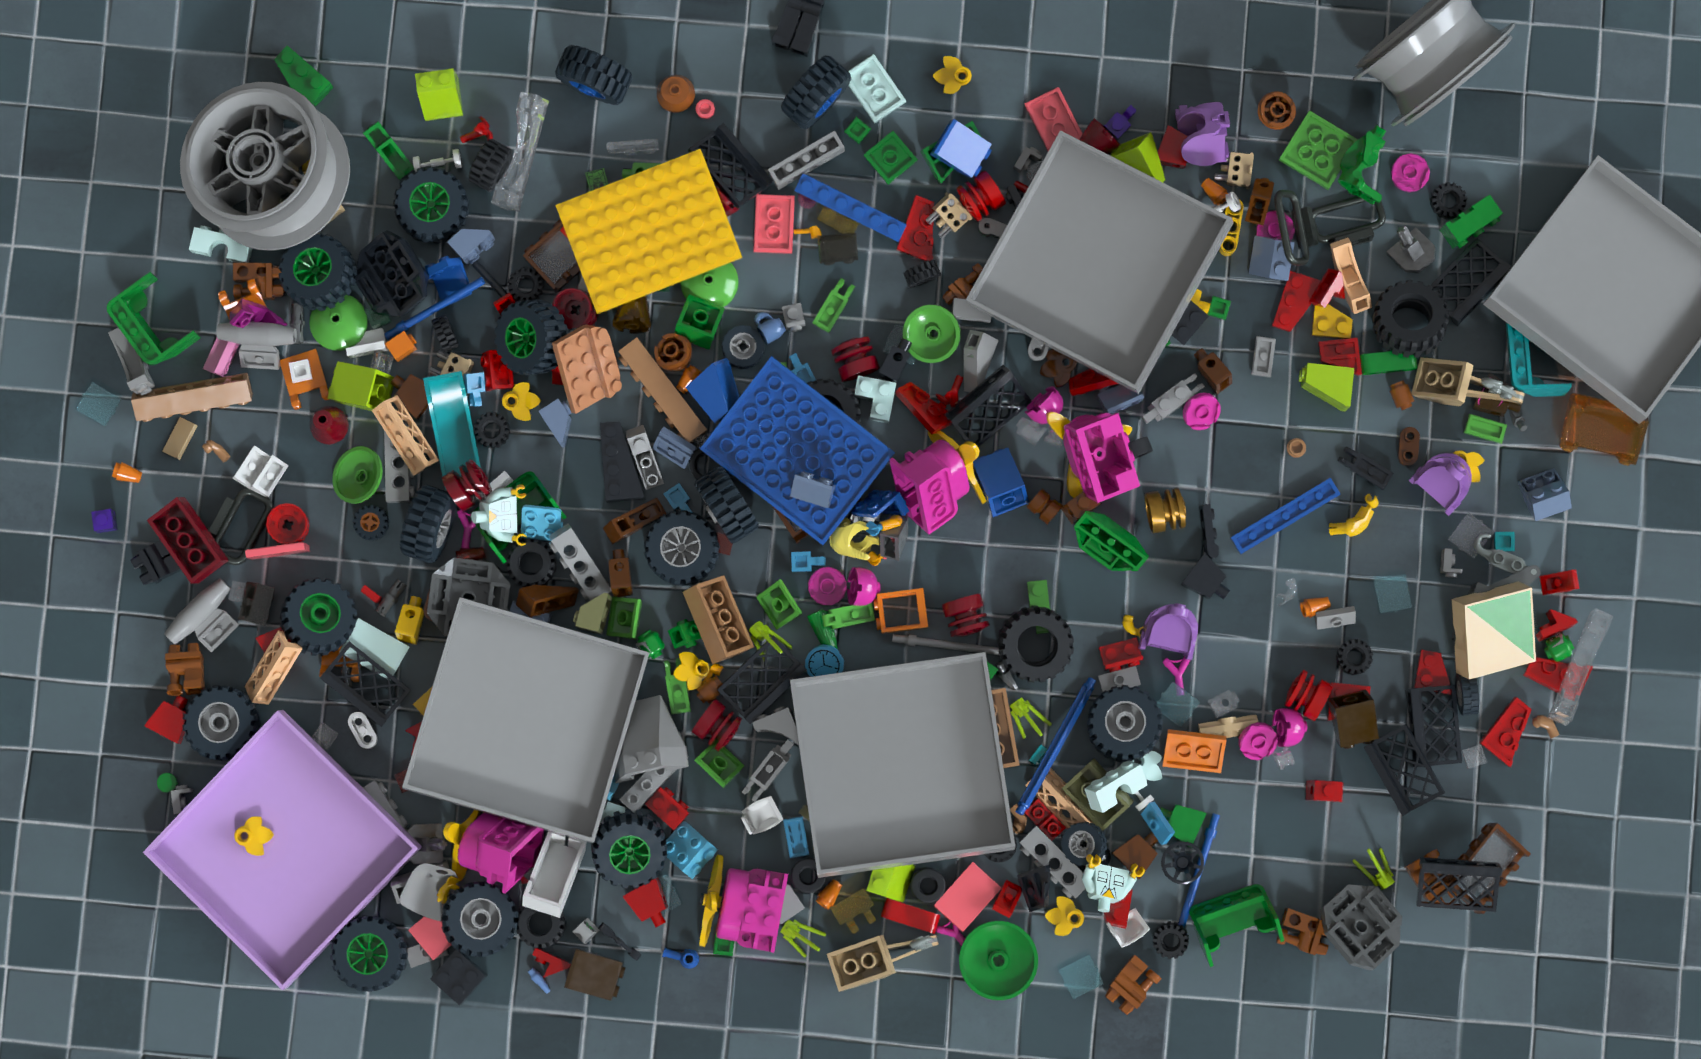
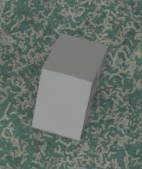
[780,885,805,924]

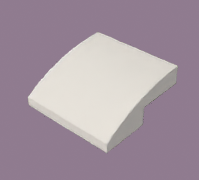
[233,445,289,498]

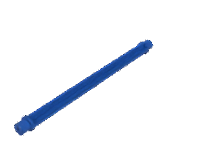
[1015,677,1096,815]

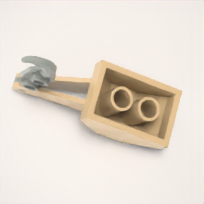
[1412,357,1525,406]
[827,935,939,992]

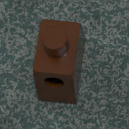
[1245,178,1274,226]
[1194,348,1232,395]
[391,374,429,420]
[1061,492,1102,525]
[609,549,633,597]
[1112,831,1158,879]

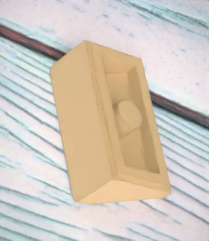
[162,417,197,460]

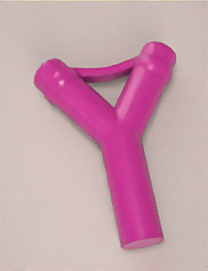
[457,509,476,549]
[1163,656,1190,696]
[936,921,965,946]

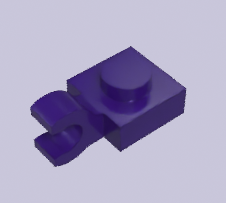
[1104,105,1136,140]

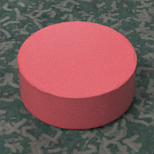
[695,99,715,119]

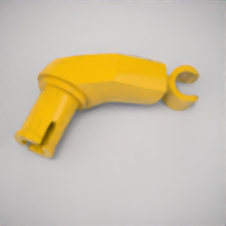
[1329,494,1379,537]

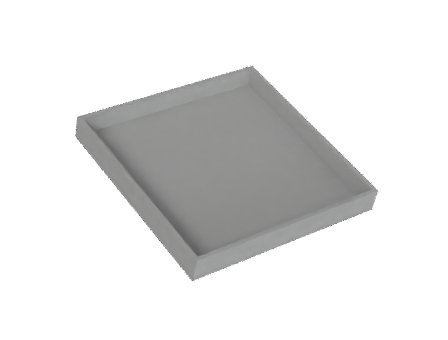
[966,130,1233,394]
[1483,155,1701,424]
[402,597,649,844]
[790,652,1015,878]

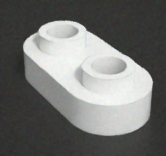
[348,712,378,749]

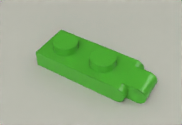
[1027,580,1050,634]
[822,603,875,629]

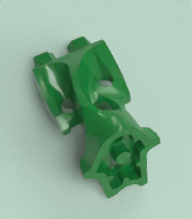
[1337,125,1386,205]

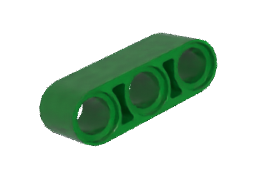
[1360,351,1418,375]

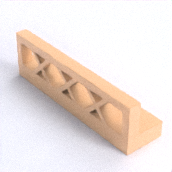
[372,395,439,476]
[245,631,302,705]
[1025,768,1093,828]

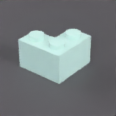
[854,376,896,424]

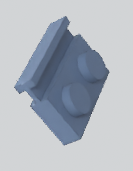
[652,427,696,469]

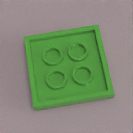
[1279,110,1358,190]

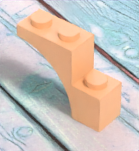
[1330,238,1372,314]

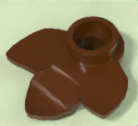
[1040,349,1077,388]

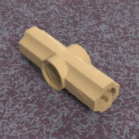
[1198,715,1258,738]

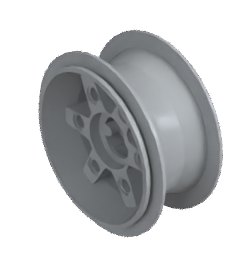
[1352,0,1515,127]
[180,82,350,250]

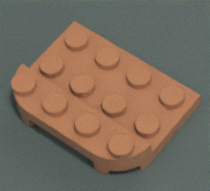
[552,325,622,414]

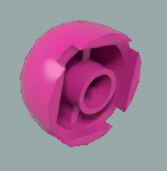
[1025,386,1064,424]
[847,567,880,606]
[1272,708,1307,747]

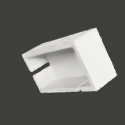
[522,831,586,918]

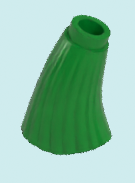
[807,609,838,649]

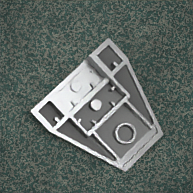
[614,695,689,783]

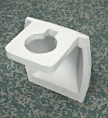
[741,796,784,835]
[1106,908,1150,948]

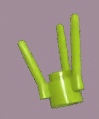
[749,621,792,661]
[1010,697,1052,739]
[1352,848,1395,890]
[780,919,826,957]

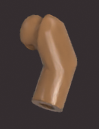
[202,440,231,463]
[1532,715,1560,739]
[1010,804,1027,834]

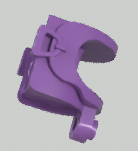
[1175,102,1230,166]
[1409,453,1472,516]
[1138,603,1198,660]

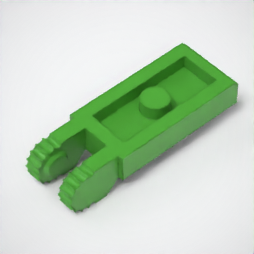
[812,278,855,333]
[664,658,691,715]

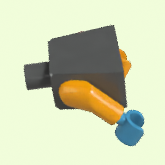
[866,513,908,566]

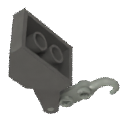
[1450,533,1541,641]

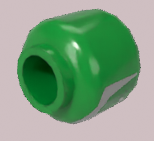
[636,629,665,659]
[1543,633,1574,662]

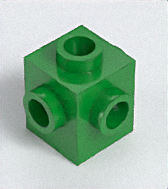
[668,619,701,649]

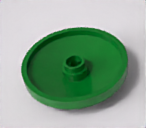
[959,921,1038,1000]

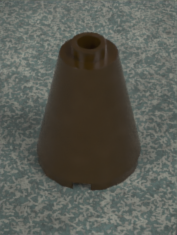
[612,296,651,334]

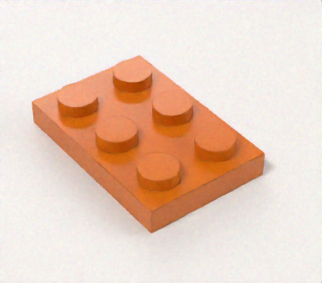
[1162,729,1226,773]

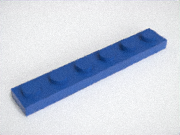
[794,173,907,242]
[1230,478,1340,555]

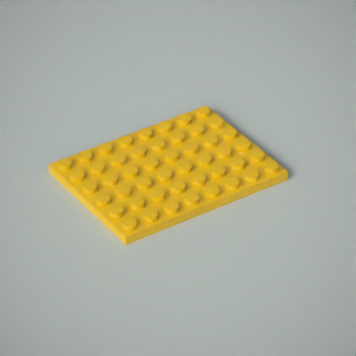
[555,149,743,314]

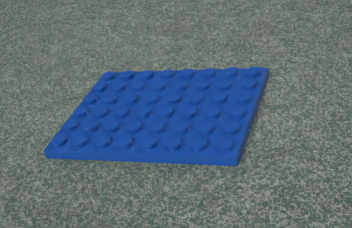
[700,356,895,545]

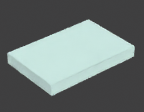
[848,54,906,124]
[339,618,409,681]

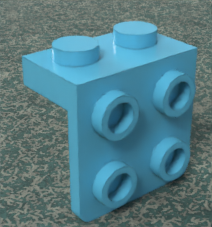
[521,505,563,541]
[666,821,718,879]

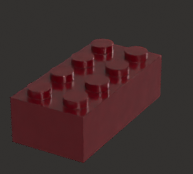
[147,497,229,584]

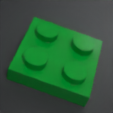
[863,131,918,185]

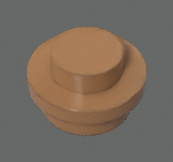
[1286,438,1306,458]

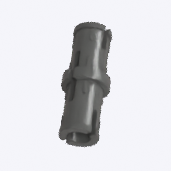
[289,303,305,344]
[375,579,407,617]

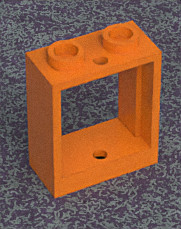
[873,588,928,634]

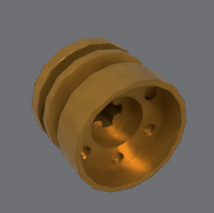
[1145,487,1186,534]

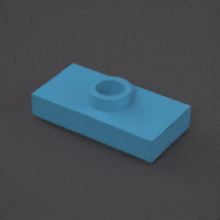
[1141,801,1175,845]
[783,816,809,858]

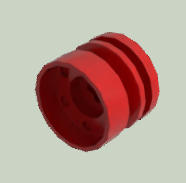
[956,170,1006,222]
[266,503,310,545]
[1284,670,1333,721]

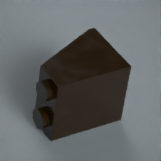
[1328,689,1379,749]
[564,949,626,1001]

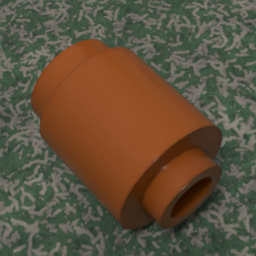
[1390,380,1415,410]
[696,675,723,704]

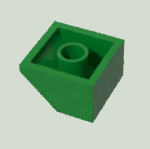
[674,294,725,350]

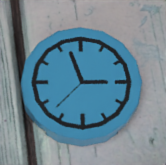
[805,644,844,677]

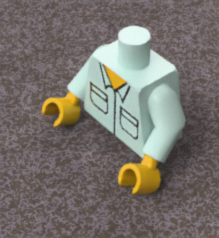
[471,485,527,546]
[1082,854,1145,912]

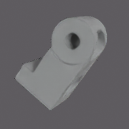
[979,218,1007,240]
[573,918,600,944]

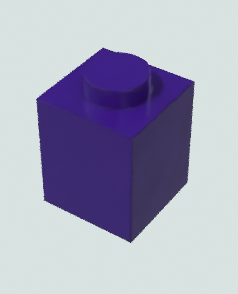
[91,509,118,533]

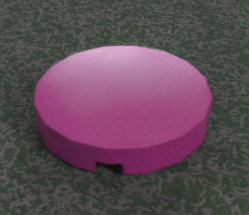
[1391,153,1430,193]
[1256,211,1295,240]
[1183,392,1221,430]
[808,567,847,606]
[1238,722,1278,760]

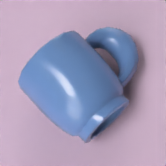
[754,312,786,344]

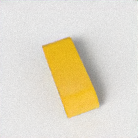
[1219,199,1244,256]

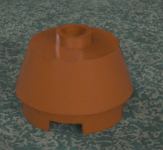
[657,75,695,112]
[1257,91,1296,130]
[654,333,692,371]

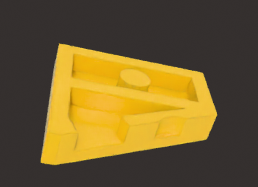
[1311,304,1353,339]

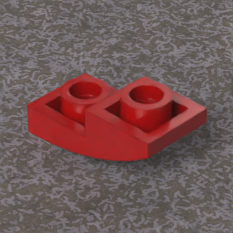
[1025,798,1065,841]

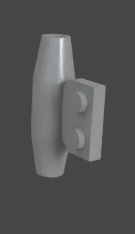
[217,322,297,370]
[164,578,240,653]

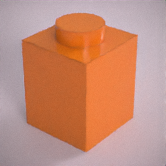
[385,331,417,362]

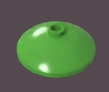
[681,263,739,307]
[309,294,368,351]
[903,305,960,363]
[332,446,383,504]

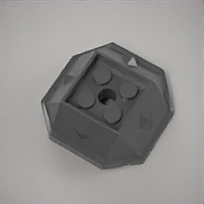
[427,558,510,636]
[1320,885,1402,971]

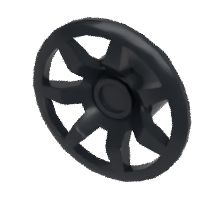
[1161,841,1204,884]

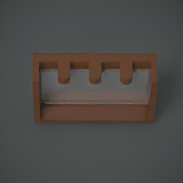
[523,219,581,293]
[1444,823,1531,914]

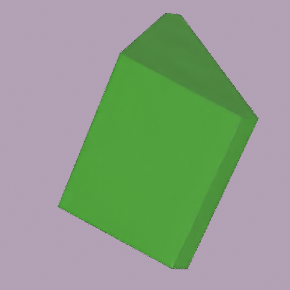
[756,579,802,630]
[606,597,642,640]
[694,739,744,788]

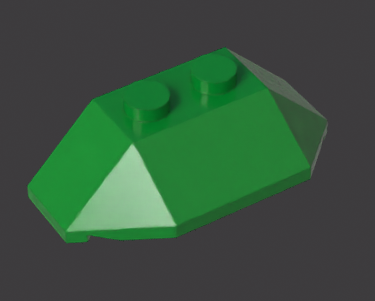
[1074,511,1149,571]

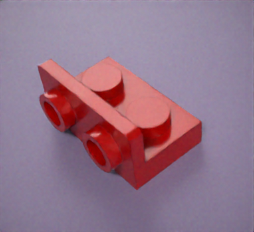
[480,350,514,391]
[1099,637,1143,672]
[645,787,690,830]

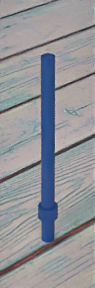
[384,277,485,340]
[1178,813,1220,928]

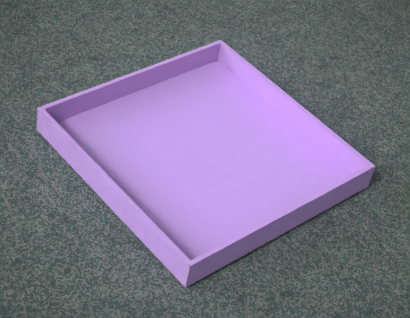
[143,710,422,990]

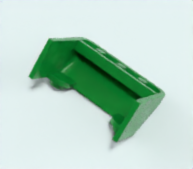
[107,272,201,365]
[471,471,567,564]
[1189,884,1285,967]

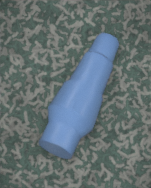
[528,967,550,994]

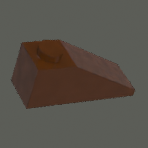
[603,498,667,545]
[516,585,579,617]

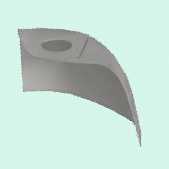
[399,863,459,921]

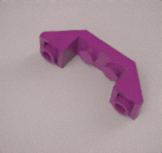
[230,299,287,328]

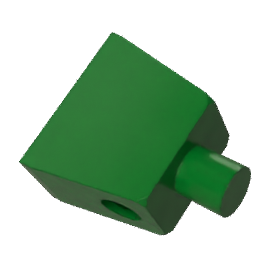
[1160,805,1207,847]

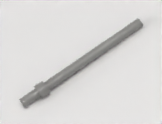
[892,634,1000,656]

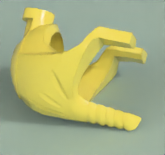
[830,517,880,560]

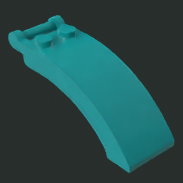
[423,371,481,491]

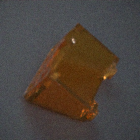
[1559,393,1649,466]

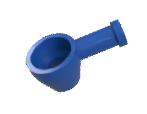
[662,947,699,969]

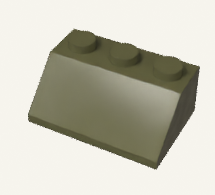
[573,593,612,635]
[1062,758,1134,831]

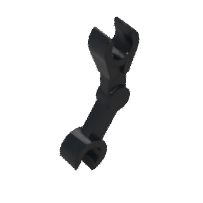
[598,922,641,961]

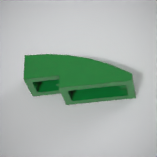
[362,121,414,180]

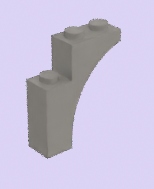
[108,328,155,395]
[752,706,799,745]

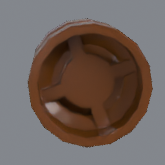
[1026,488,1063,525]

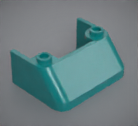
[1506,322,1572,397]

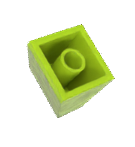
[415,68,463,121]
[1110,132,1165,182]
[327,361,394,411]
[1298,363,1354,411]
[866,864,916,903]

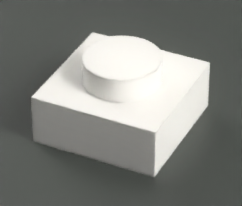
[289,359,312,383]

